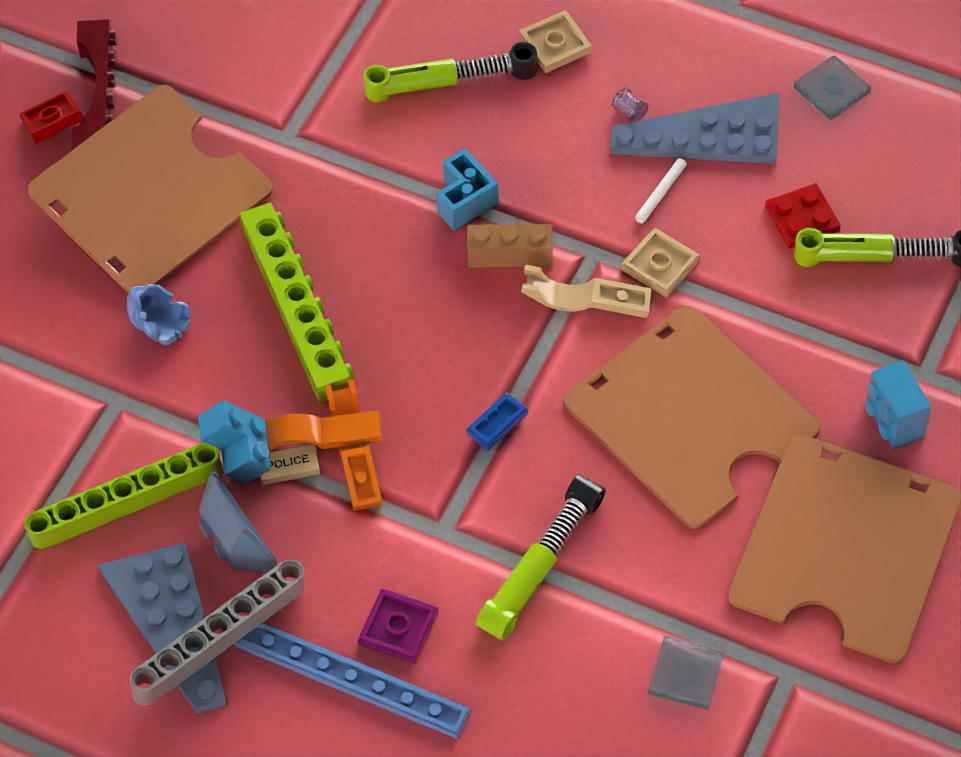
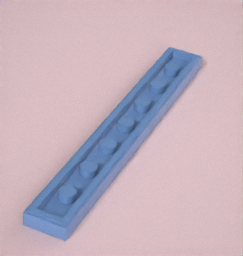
[234,623,471,739]

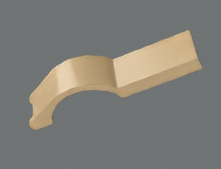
[521,265,651,318]

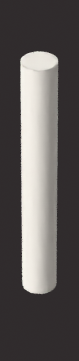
[635,158,687,224]

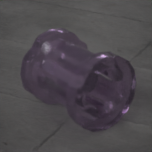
[612,87,648,122]

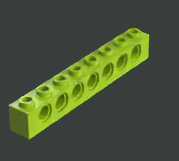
[239,202,355,403]

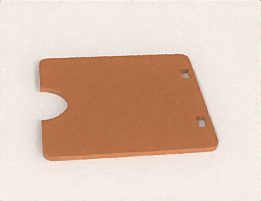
[28,85,272,294]
[564,306,820,529]
[728,434,961,663]

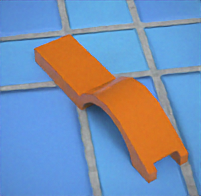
[325,379,383,511]
[265,410,382,452]

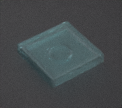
[794,55,871,120]
[648,636,724,710]

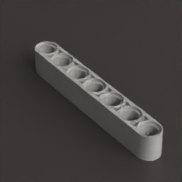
[130,559,304,706]

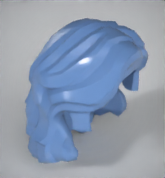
[127,284,191,346]

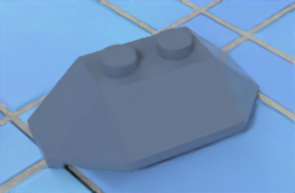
[198,471,277,574]

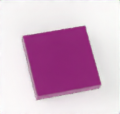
[358,588,438,664]

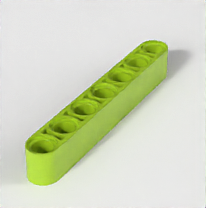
[24,443,222,549]

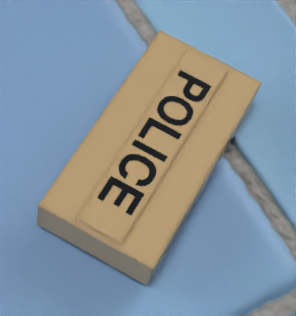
[260,445,320,485]

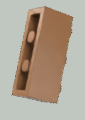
[467,224,553,268]

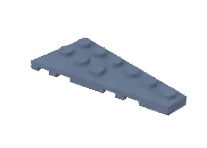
[610,92,779,164]
[97,542,227,714]

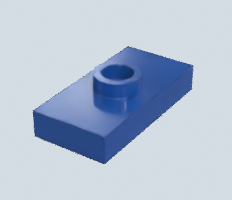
[466,392,528,451]

